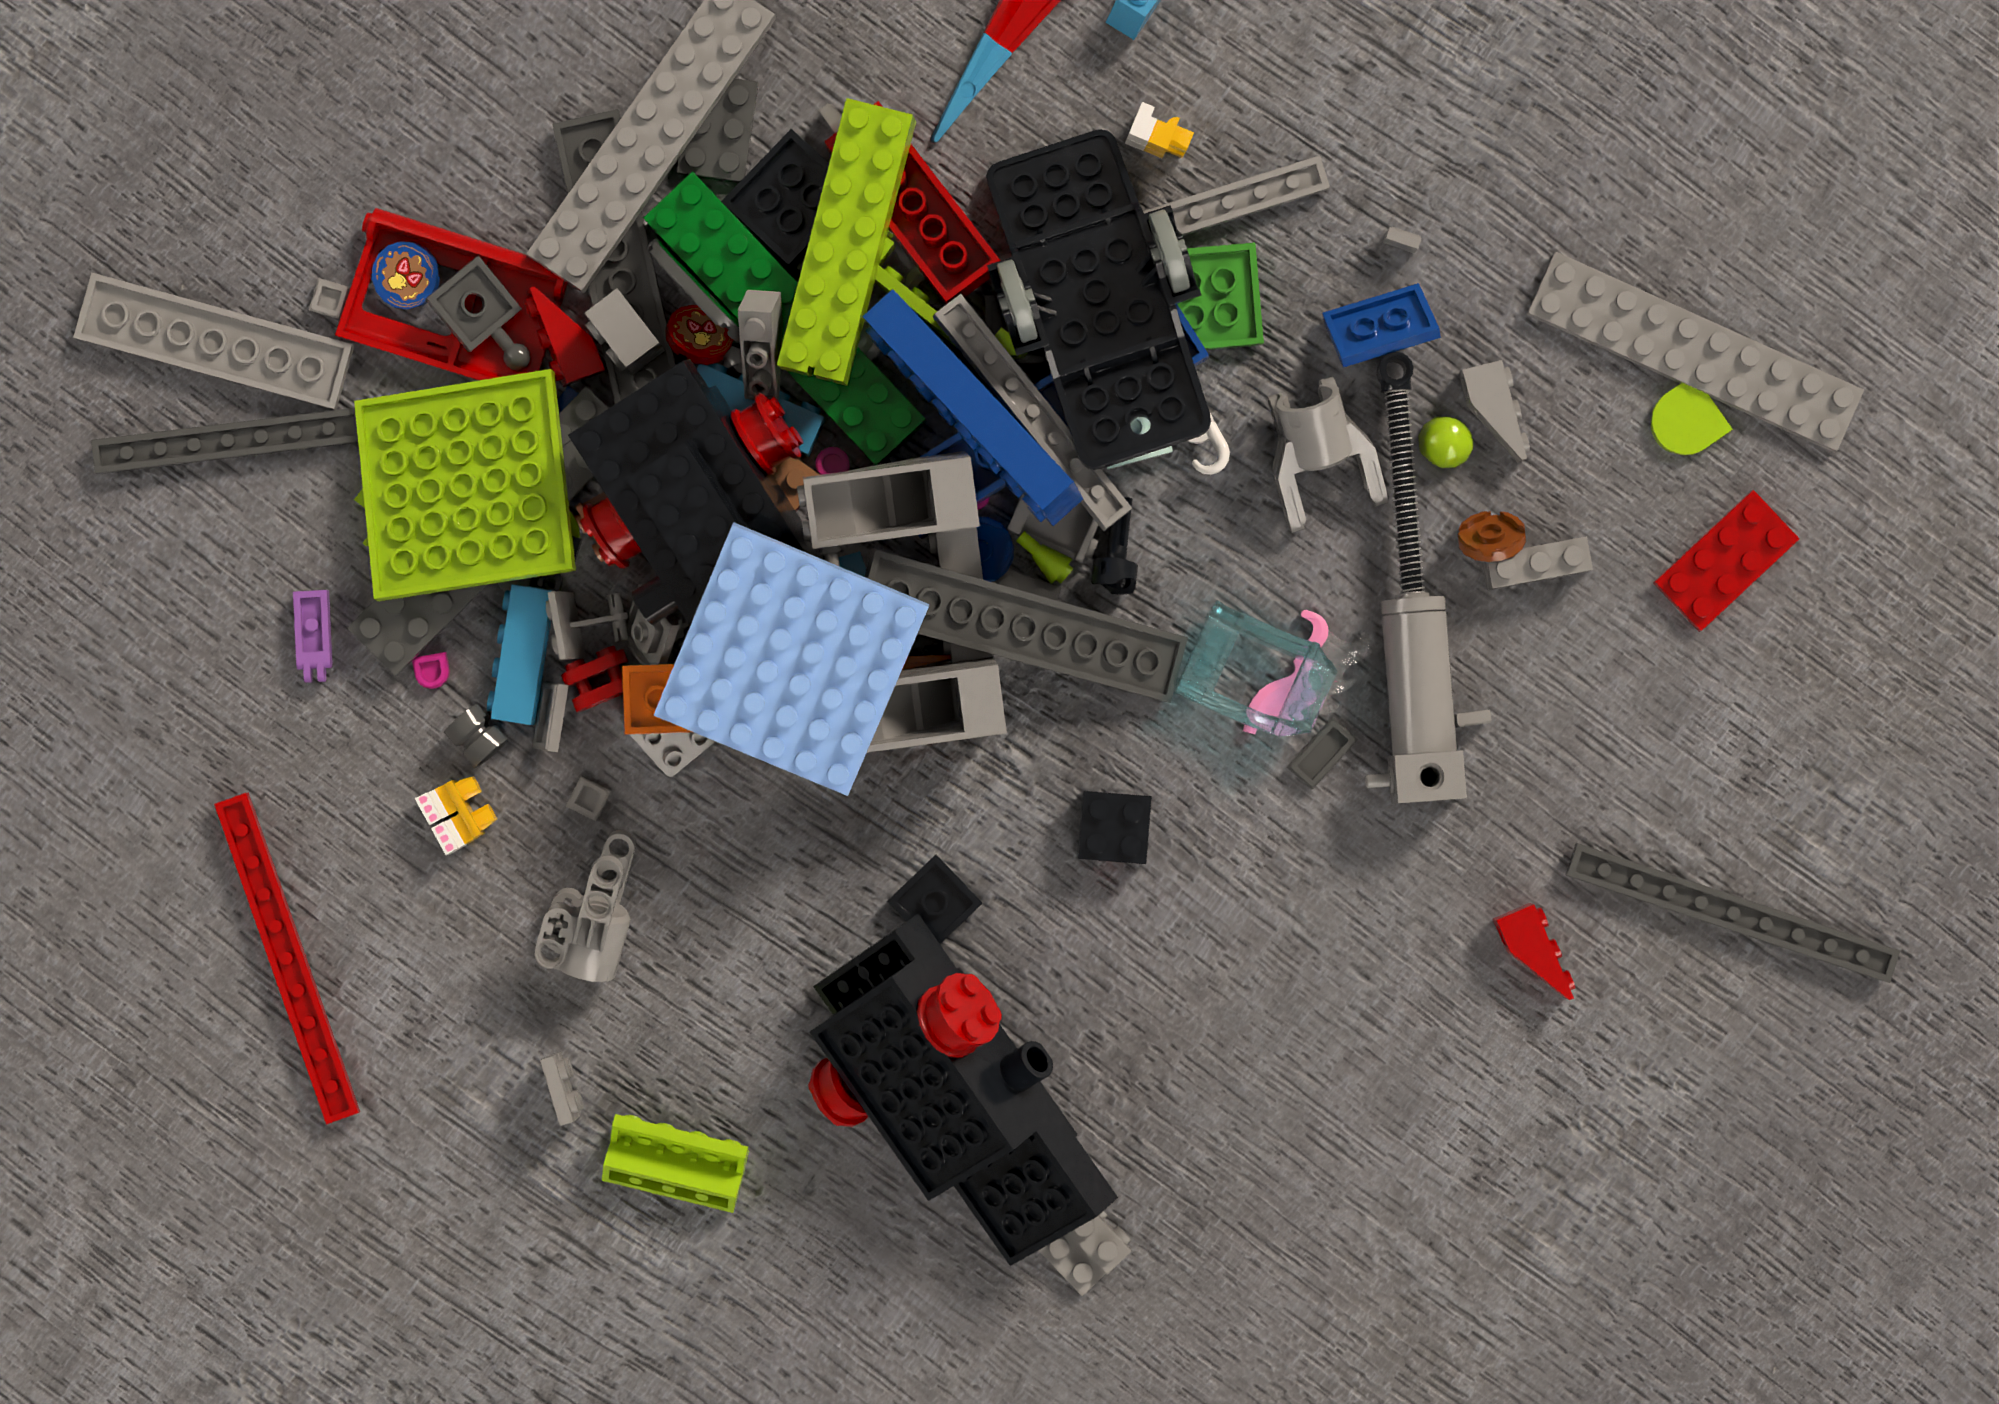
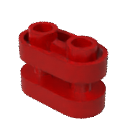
[561,645,629,713]

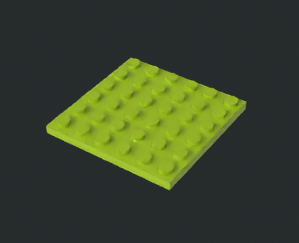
[354,369,576,601]

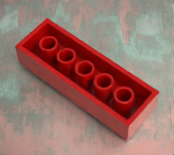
[824,101,1001,305]

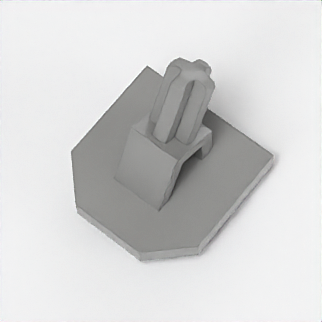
[626,584,690,665]

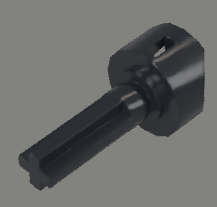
[1091,497,1138,595]

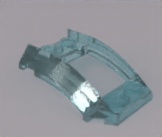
[1175,600,1338,737]

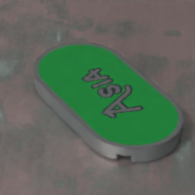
[647,238,740,342]

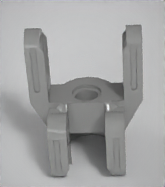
[1267,376,1389,533]
[534,830,636,982]

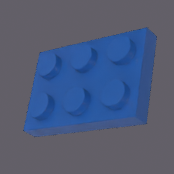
[1322,283,1441,368]

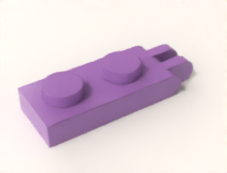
[293,590,332,683]

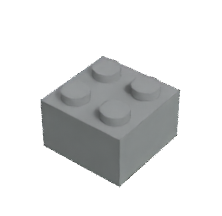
[585,288,665,375]

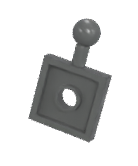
[425,256,531,371]

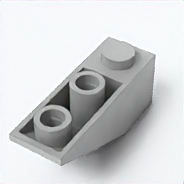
[737,290,783,400]
[1458,360,1530,463]

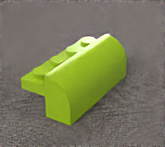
[602,1114,749,1213]

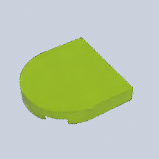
[1651,383,1733,455]

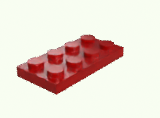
[1653,490,1800,632]

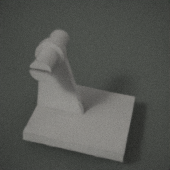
[546,591,629,660]

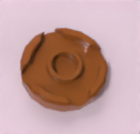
[1458,511,1526,562]

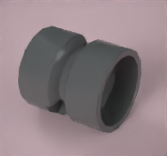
[444,704,508,768]

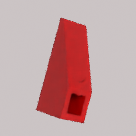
[524,286,605,387]
[1492,903,1576,1000]

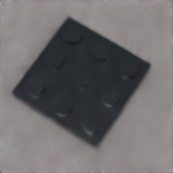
[721,129,829,269]

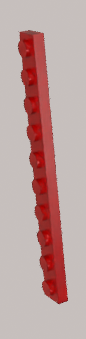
[214,793,360,1125]

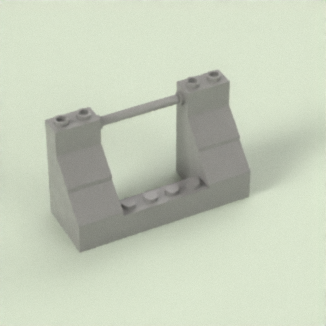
[797,451,1007,753]

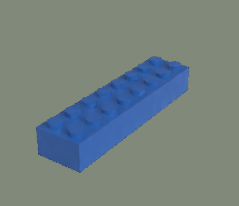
[862,289,1083,526]

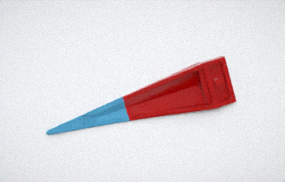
[931,0,1061,142]

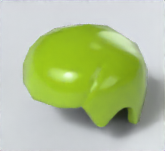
[1418,416,1474,468]

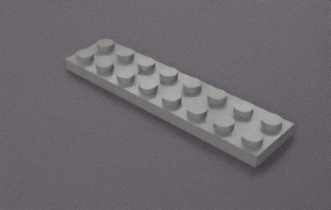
[73,272,355,410]

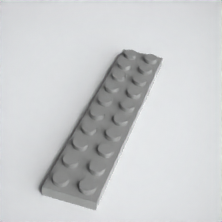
[526,0,776,293]
[1526,251,1864,453]

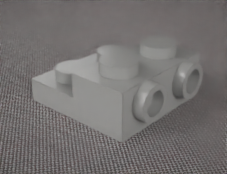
[1038,1211,1132,1296]

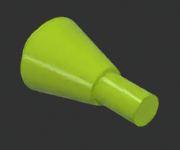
[1016,531,1074,584]

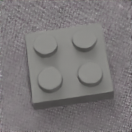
[540,1051,584,1126]

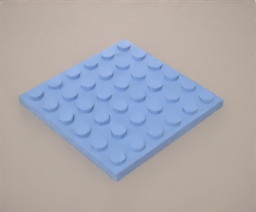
[653,522,929,796]

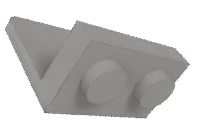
[619,715,715,777]

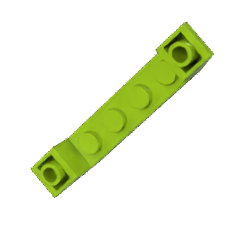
[875,230,1028,359]

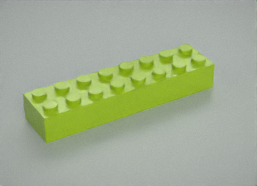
[777,98,916,386]

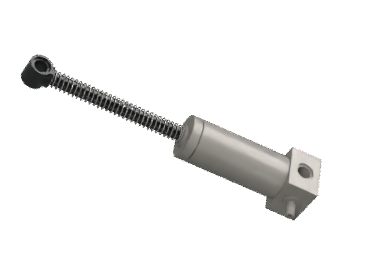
[1365,352,1467,804]

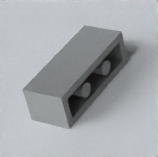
[1482,536,1593,591]

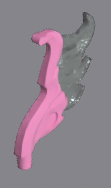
[1243,610,1370,735]

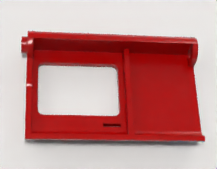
[335,208,568,380]

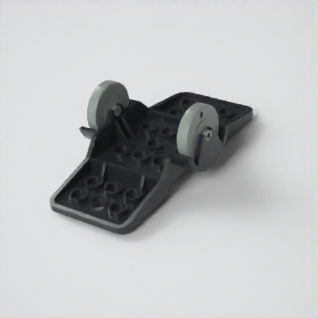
[986,129,1211,470]

